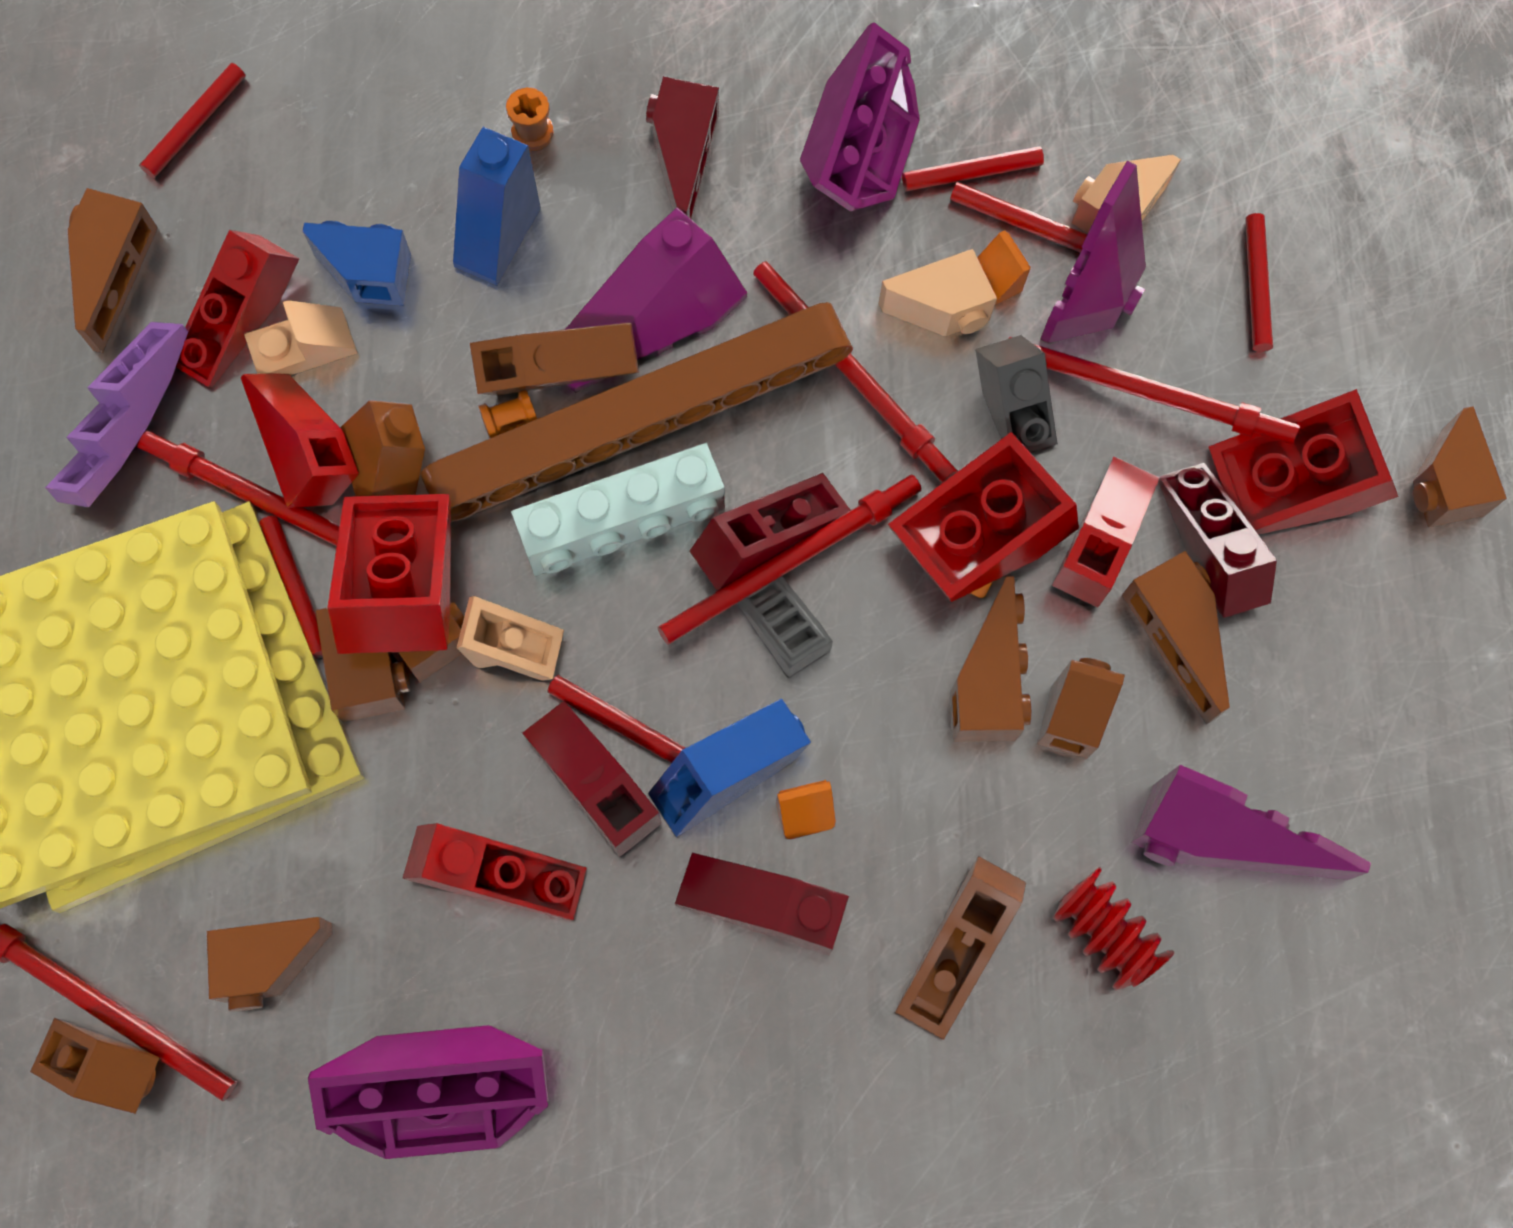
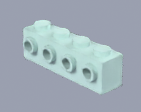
[511,443,725,576]

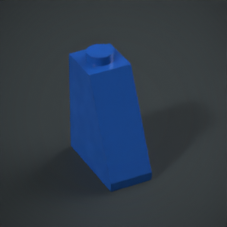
[453,126,541,286]
[648,699,811,837]

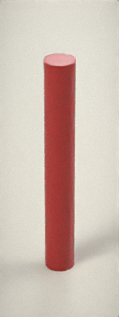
[139,63,246,178]
[902,146,1044,192]
[950,182,1088,253]
[1245,213,1273,352]
[259,516,323,659]
[547,675,686,763]

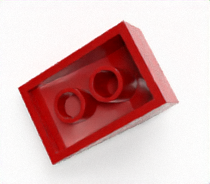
[1208,389,1399,535]
[888,432,1079,602]
[327,494,451,654]

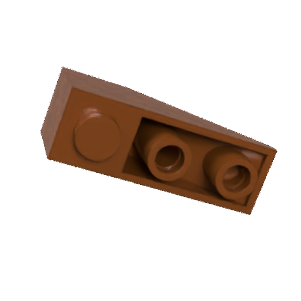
[470,323,639,396]
[950,576,1032,742]

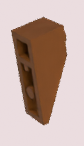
[68,188,158,353]
[1122,551,1230,725]
[895,856,1027,1040]

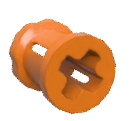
[506,87,554,151]
[478,390,537,439]

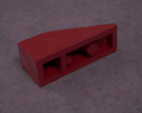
[646,76,719,220]
[689,473,851,591]
[675,852,849,956]

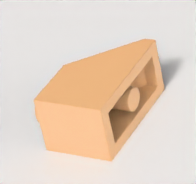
[1072,155,1181,233]
[878,249,997,337]

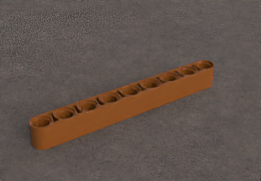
[421,302,853,522]

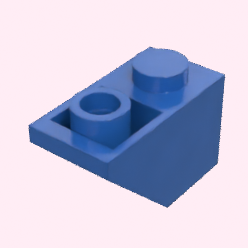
[303,221,411,306]

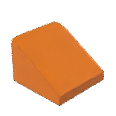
[977,230,1031,305]
[776,780,836,840]

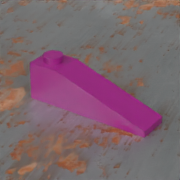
[1040,160,1146,344]
[565,207,747,393]
[1131,765,1371,880]

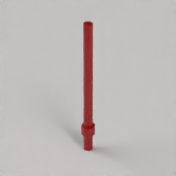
[753,261,958,483]
[1008,337,1300,445]
[137,430,340,546]
[657,474,922,645]
[0,923,237,1101]

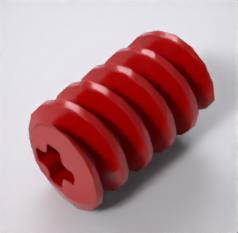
[1053,867,1175,991]

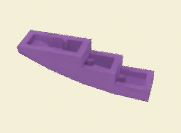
[45,322,188,507]

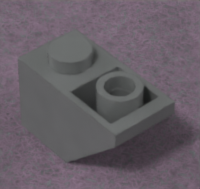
[975,335,1058,453]

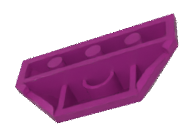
[800,22,920,212]
[308,1025,549,1159]

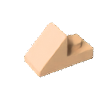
[244,300,358,376]
[457,596,564,681]

